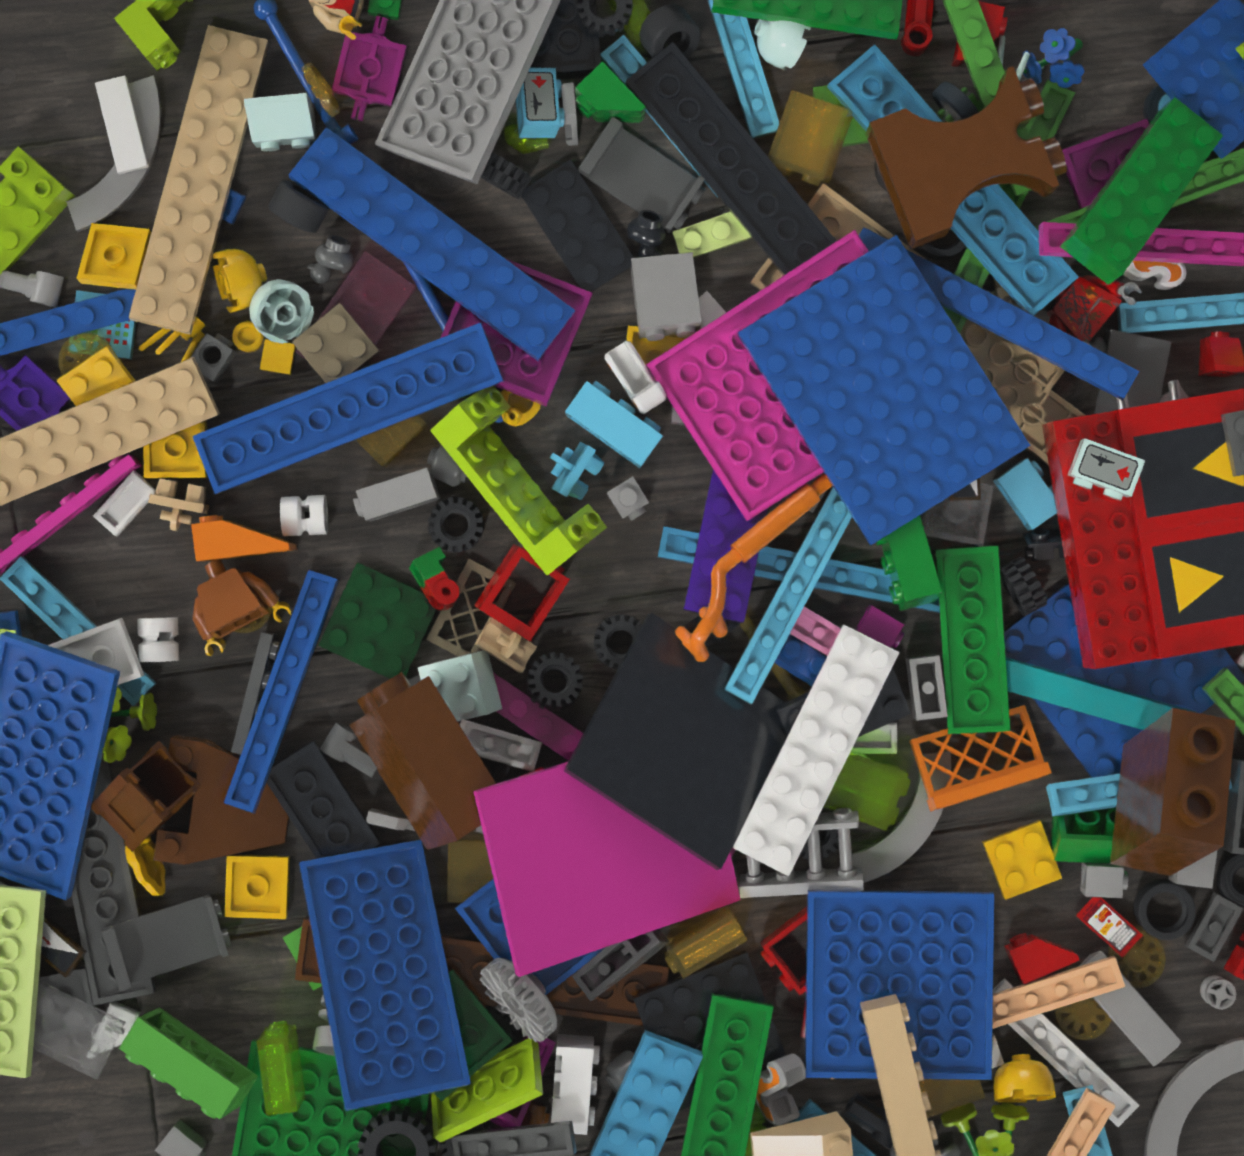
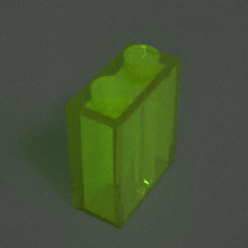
[823,750,911,831]
[257,1021,305,1116]

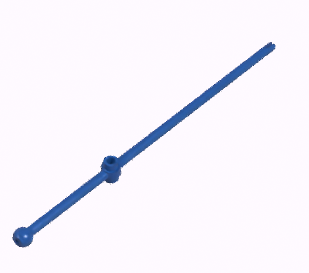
[253,0,503,423]

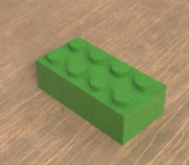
[118,1007,259,1119]

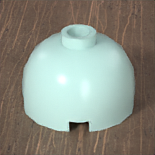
[754,19,811,70]
[249,279,314,344]

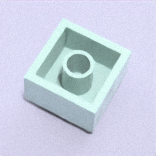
[418,650,503,722]

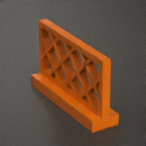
[909,705,1051,812]

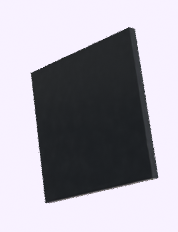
[564,613,787,870]

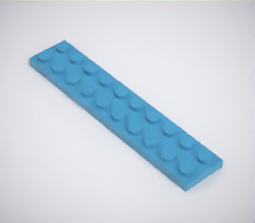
[827,44,1078,316]

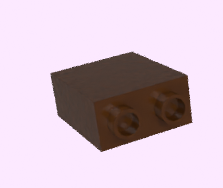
[349,672,496,850]
[1110,708,1236,876]

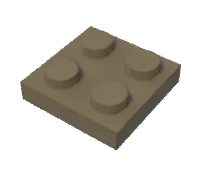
[292,303,380,383]

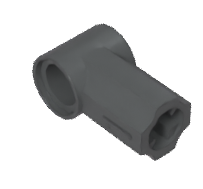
[320,722,377,778]

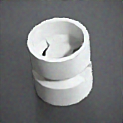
[280,495,328,536]
[137,617,179,662]

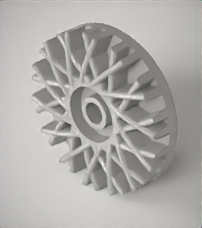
[480,958,558,1042]

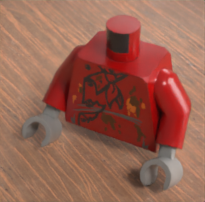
[1047,275,1142,346]

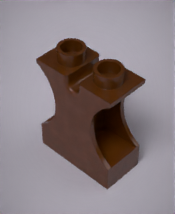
[866,66,1067,250]

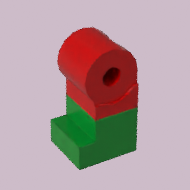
[409,547,459,611]

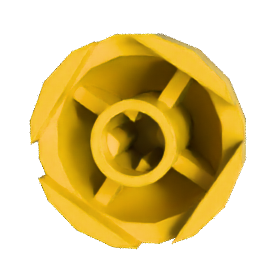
[212,249,267,313]
[993,1054,1056,1103]

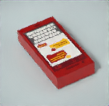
[1075,897,1143,958]

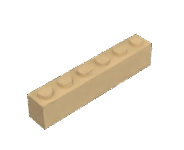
[860,994,942,1156]

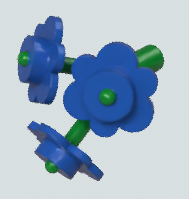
[1022,28,1084,88]

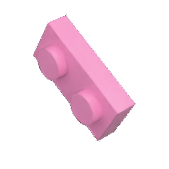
[790,607,841,656]

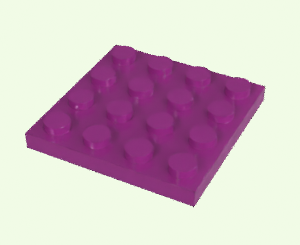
[441,258,593,407]

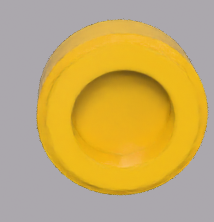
[232,321,264,353]

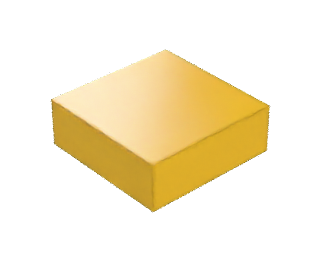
[260,339,296,375]

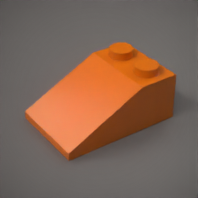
[191,515,297,562]

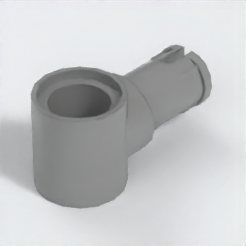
[0,270,64,308]

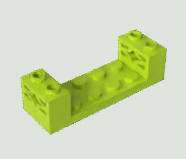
[114,0,193,71]
[0,147,75,275]
[430,386,607,575]

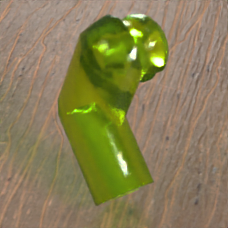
[504,124,549,154]

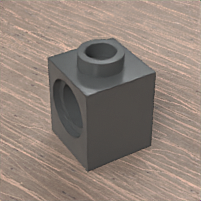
[191,333,237,383]

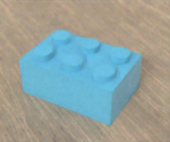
[565,381,663,469]

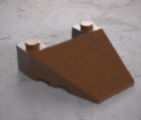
[153,735,289,865]

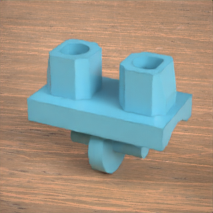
[550,442,604,500]

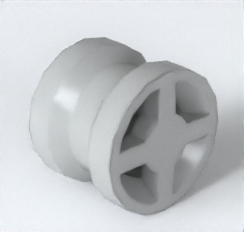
[1200,975,1237,1010]

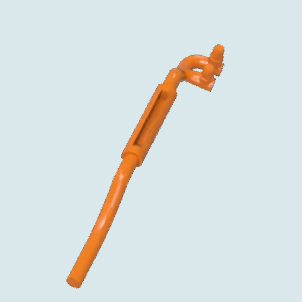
[675,473,832,662]

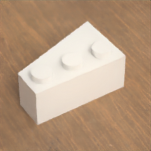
[551,1034,600,1135]

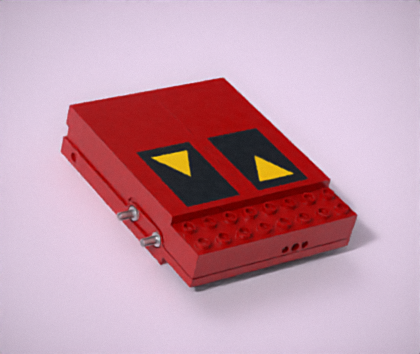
[1042,380,1244,669]

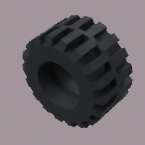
[357,1105,438,1156]

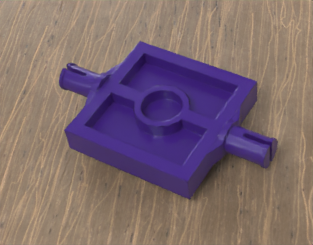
[0,355,71,431]

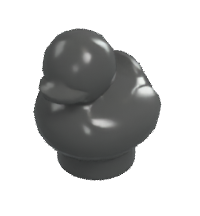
[307,235,354,284]

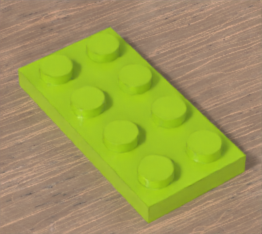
[431,1038,543,1143]

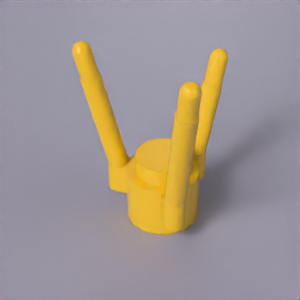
[139,316,205,362]

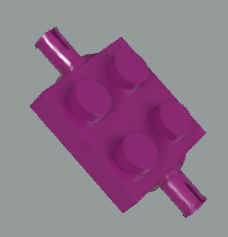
[332,16,407,121]

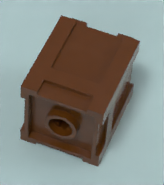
[91,741,202,852]

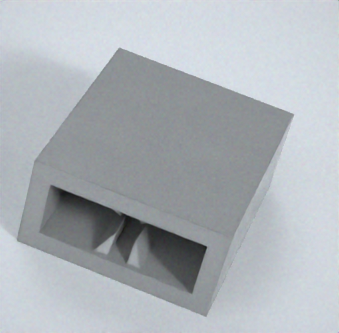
[631,252,702,341]
[353,468,441,522]

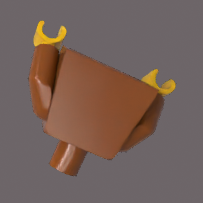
[192,560,291,656]

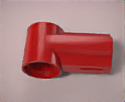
[901,0,934,56]

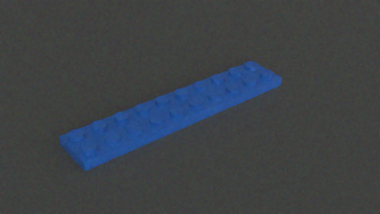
[289,127,575,361]
[192,323,504,494]

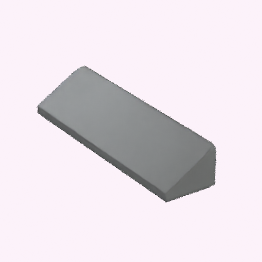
[1080,951,1182,1067]

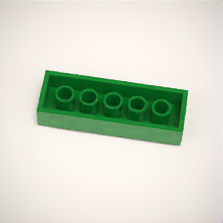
[1060,97,1223,285]

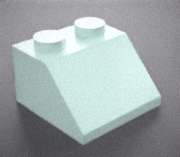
[244,93,317,151]

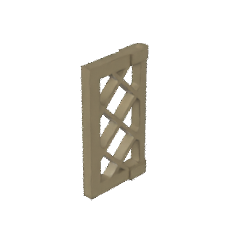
[426,559,516,656]

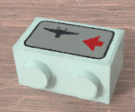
[1068,438,1145,501]

